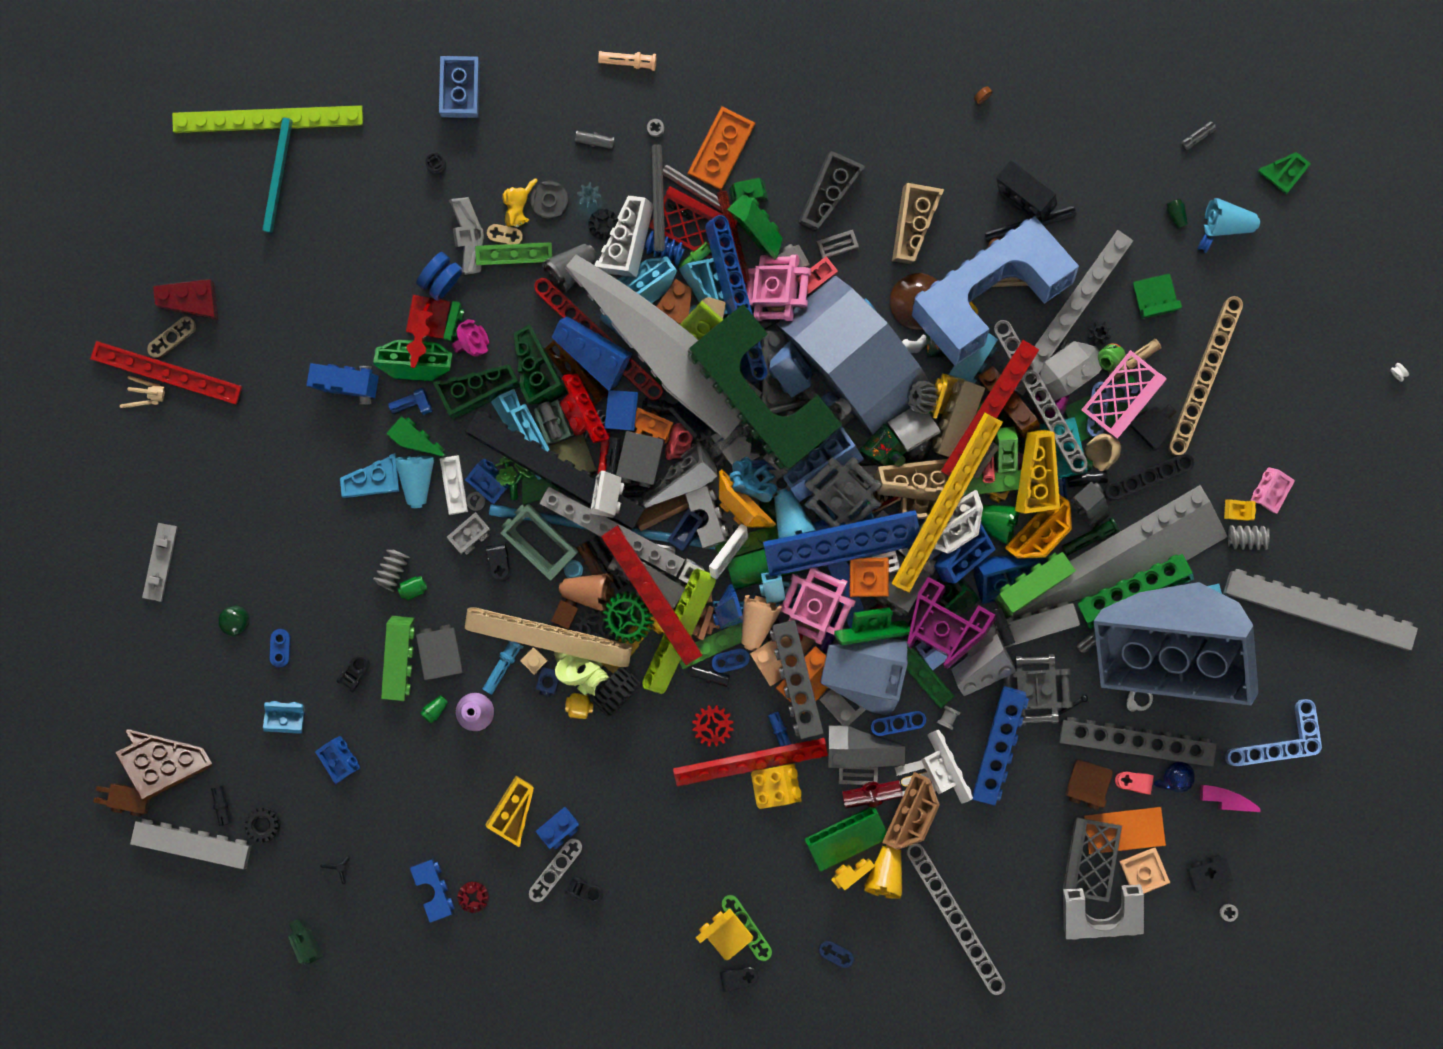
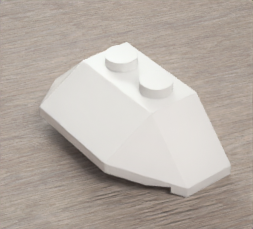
[919,490,983,554]

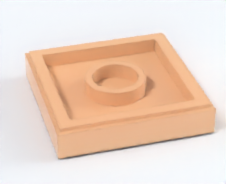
[1119,847,1170,894]

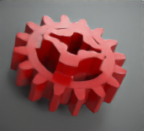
[692,705,733,746]

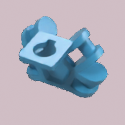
[729,457,777,502]

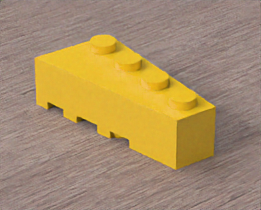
[1015,430,1060,514]

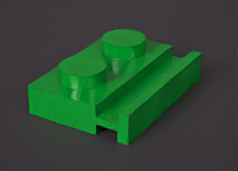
[443,301,465,343]

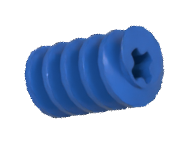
[644,230,686,266]

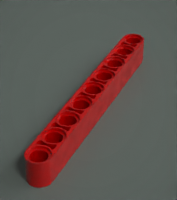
[534,278,663,401]

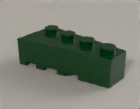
[433,364,520,420]

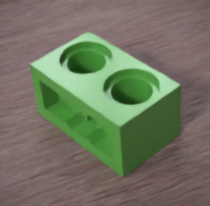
[995,427,1018,473]

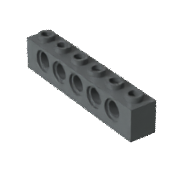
[770,620,823,739]

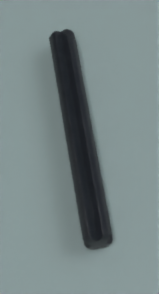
[985,206,1077,243]

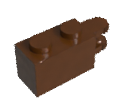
[93,783,151,817]

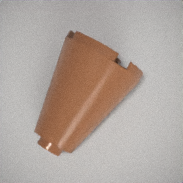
[559,574,614,612]

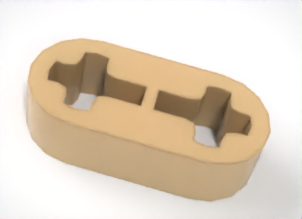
[487,224,523,244]

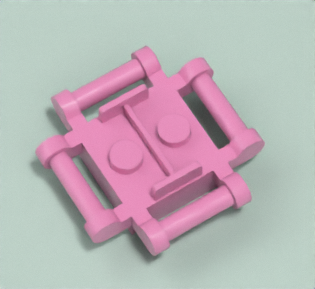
[746,255,811,322]
[780,567,856,645]

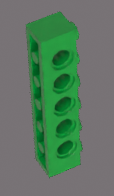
[1078,554,1194,629]

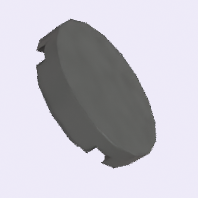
[530,181,568,219]

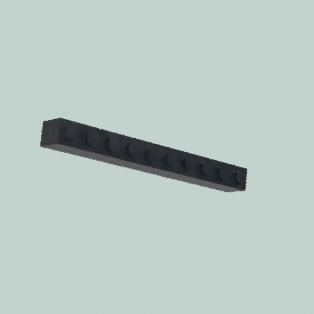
[465,411,644,530]

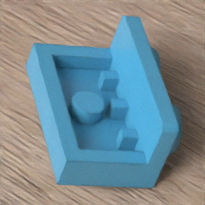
[263,701,305,733]

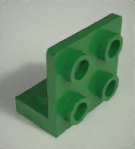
[1133,274,1182,319]

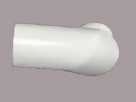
[902,334,926,353]

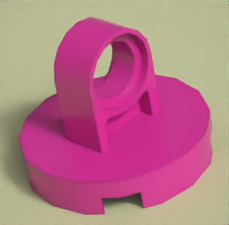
[451,319,489,357]

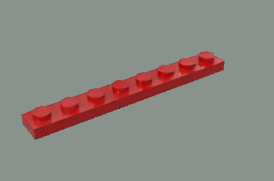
[941,340,1039,477]
[90,341,242,405]
[601,525,703,666]
[673,738,828,786]

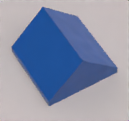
[605,390,638,432]

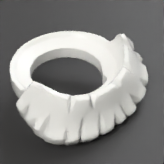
[1127,691,1153,712]

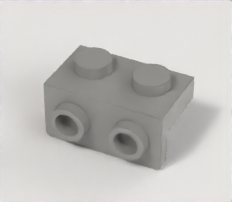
[447,512,491,555]

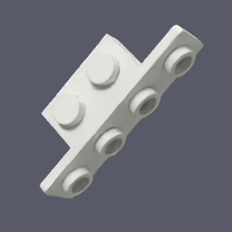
[921,730,973,803]

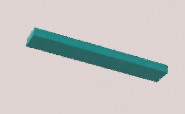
[263,117,293,233]

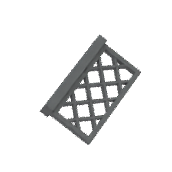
[1062,817,1122,902]

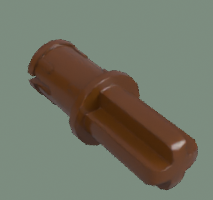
[576,541,604,575]

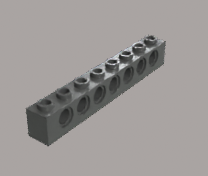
[1058,717,1217,767]

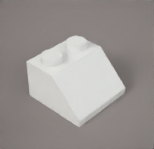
[590,471,624,518]

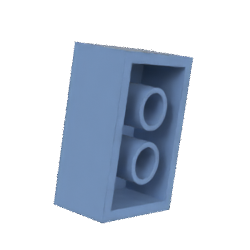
[439,56,480,118]

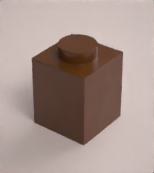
[551,599,579,629]

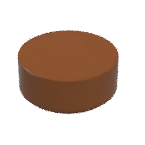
[974,86,993,104]

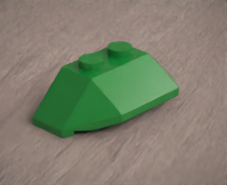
[373,340,452,381]

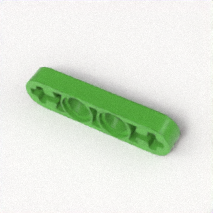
[722,895,772,961]

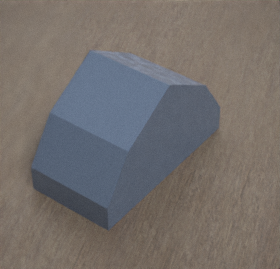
[776,275,929,437]
[1094,582,1259,706]

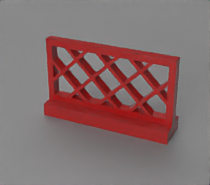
[649,186,738,259]

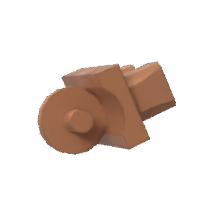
[692,605,720,640]

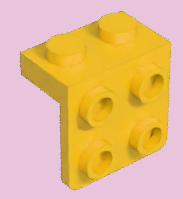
[930,373,964,419]
[751,763,802,809]
[695,909,753,960]

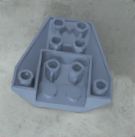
[820,638,908,716]

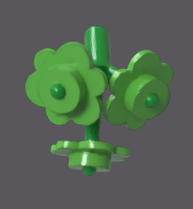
[495,456,534,500]

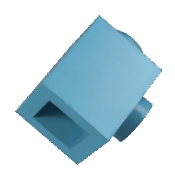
[759,572,786,603]

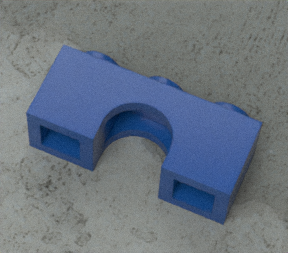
[410,859,455,922]

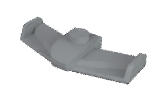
[449,197,484,276]

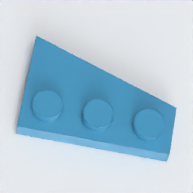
[340,453,400,498]

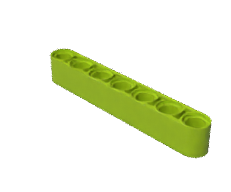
[642,568,716,694]

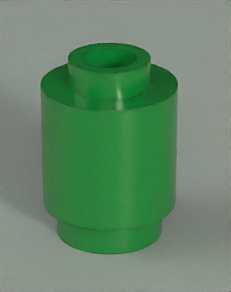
[397,576,428,601]

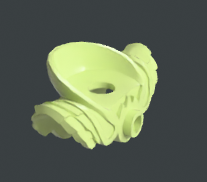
[554,652,609,696]

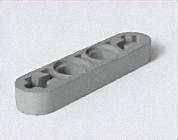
[529,839,582,902]

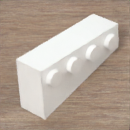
[595,196,653,278]

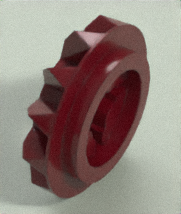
[457,882,489,913]

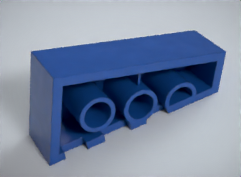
[552,316,632,391]

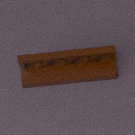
[545,340,608,406]

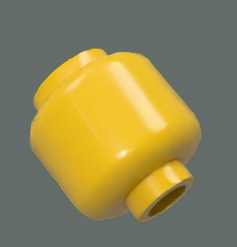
[565,693,593,719]

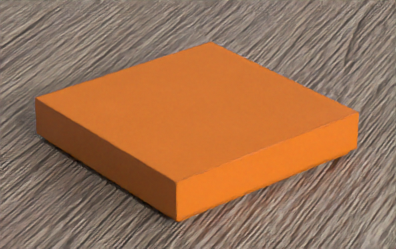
[850,557,889,597]

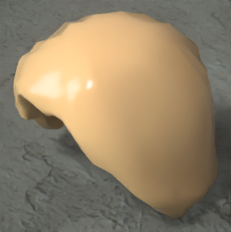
[1085,433,1121,471]

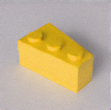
[485,776,534,847]

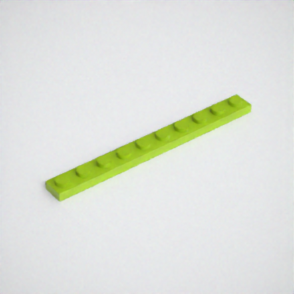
[172,106,363,133]

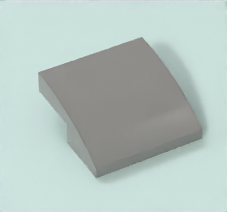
[887,408,940,452]

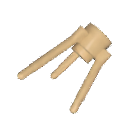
[120,376,165,408]

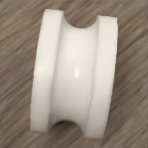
[1390,363,1409,382]

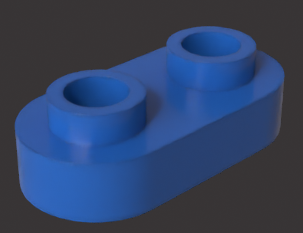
[270,629,291,667]
[712,649,750,673]

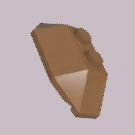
[882,772,940,850]

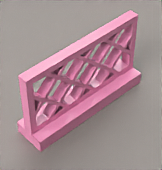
[1082,350,1167,439]

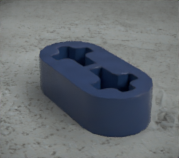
[819,941,854,968]

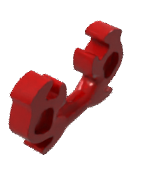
[598,433,610,474]

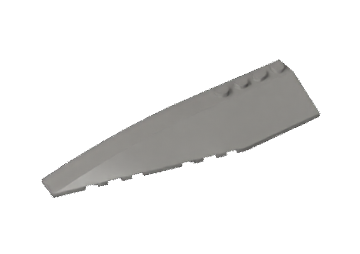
[565,255,762,440]
[1009,485,1228,619]

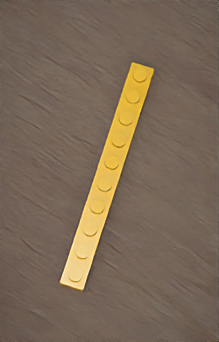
[891,413,1003,593]

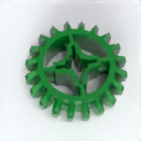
[603,591,654,644]

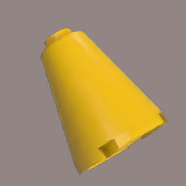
[864,845,902,899]

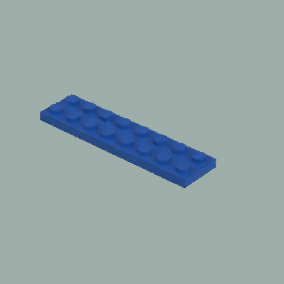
[763,510,920,577]

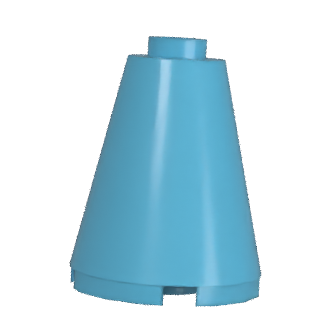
[1204,198,1260,236]
[396,455,434,508]
[774,488,816,539]

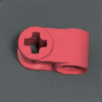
[665,423,693,460]
[1115,772,1154,795]

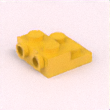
[831,858,875,890]

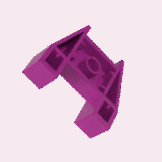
[907,577,996,669]

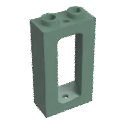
[500,503,578,581]

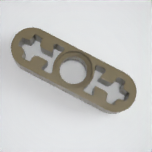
[147,317,196,359]

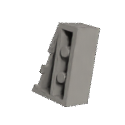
[951,634,1016,696]

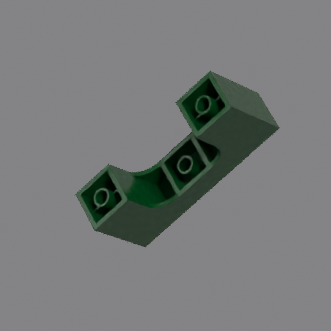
[687,304,842,471]

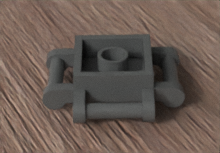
[805,457,882,528]
[1003,654,1073,725]

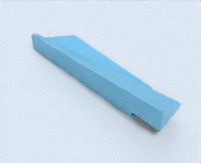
[491,389,549,480]

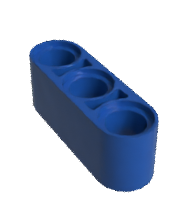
[870,711,926,736]

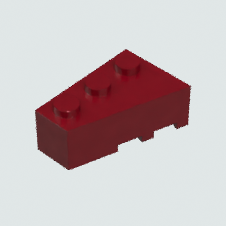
[153,279,218,320]

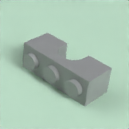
[685,486,729,549]

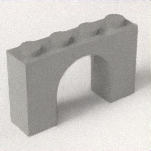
[1063,884,1144,940]

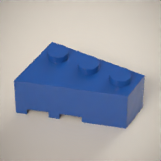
[306,363,379,398]

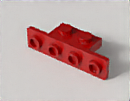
[560,373,609,443]

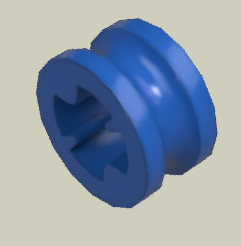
[1197,234,1214,253]

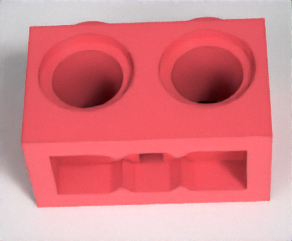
[796,256,838,297]

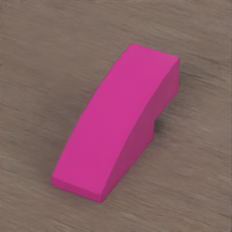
[1199,785,1260,812]

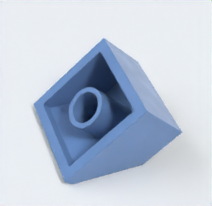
[769,341,812,398]

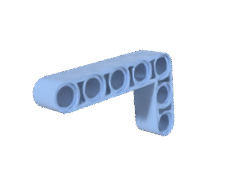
[1225,699,1322,766]

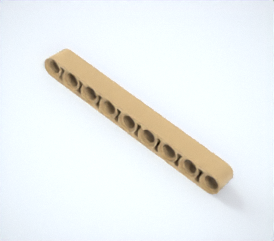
[1167,296,1243,457]
[465,608,632,667]

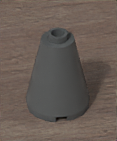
[542,244,596,293]

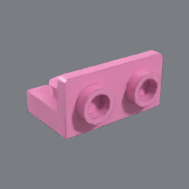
[1251,467,1295,514]

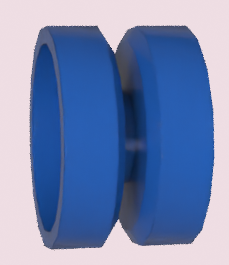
[416,252,463,301]

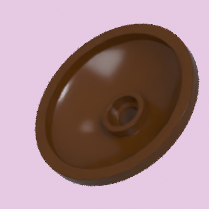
[890,273,938,330]

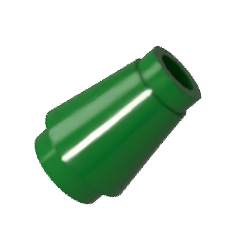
[420,695,448,724]

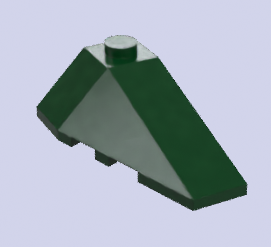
[514,324,568,405]

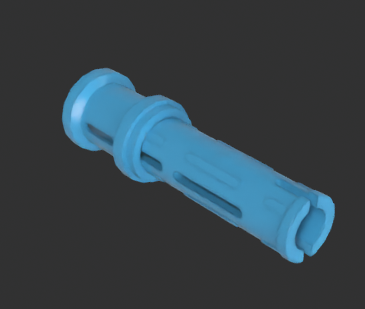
[482,640,524,695]

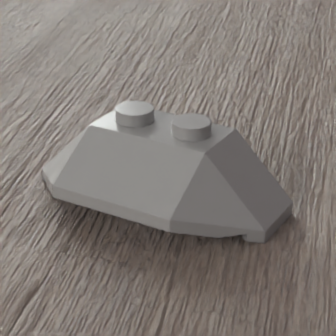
[1038,341,1102,401]

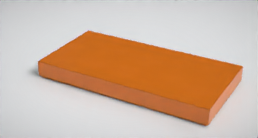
[687,106,756,191]
[1084,807,1166,854]

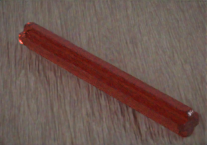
[717,191,750,283]

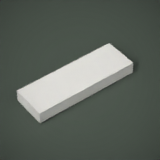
[440,455,468,515]
[709,524,748,579]

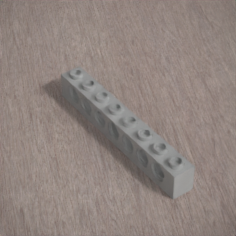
[540,487,685,577]

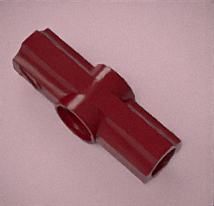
[842,780,903,809]

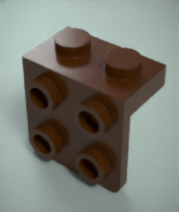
[1065,759,1113,810]

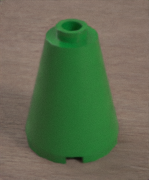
[981,504,1020,544]

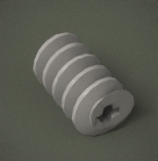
[1228,525,1270,550]
[373,549,410,592]

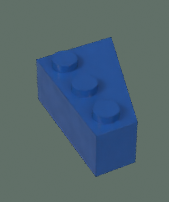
[934,523,996,583]

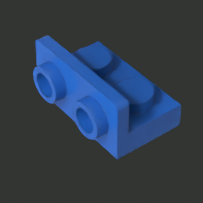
[465,459,510,505]
[315,736,360,784]
[535,806,580,850]

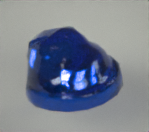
[1154,762,1195,792]

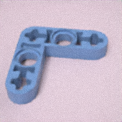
[1086,382,1144,438]

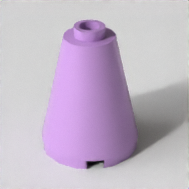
[456,693,494,731]

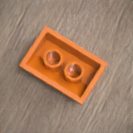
[776,646,828,715]

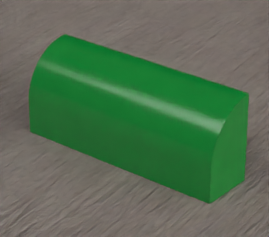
[727,549,808,590]
[805,807,887,872]

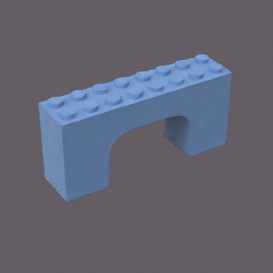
[912,216,1079,366]

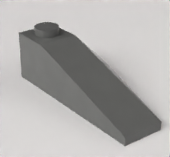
[642,441,718,508]
[828,725,905,768]

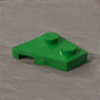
[1257,152,1311,194]

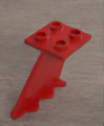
[406,295,451,368]

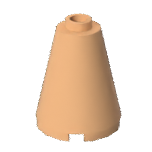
[741,595,782,651]

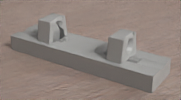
[142,523,178,602]

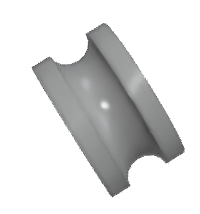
[647,119,664,137]
[1219,904,1238,922]

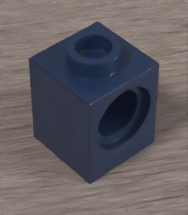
[536,667,559,697]

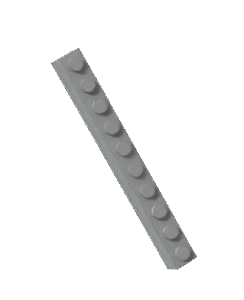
[1014,230,1133,398]
[1223,569,1418,651]

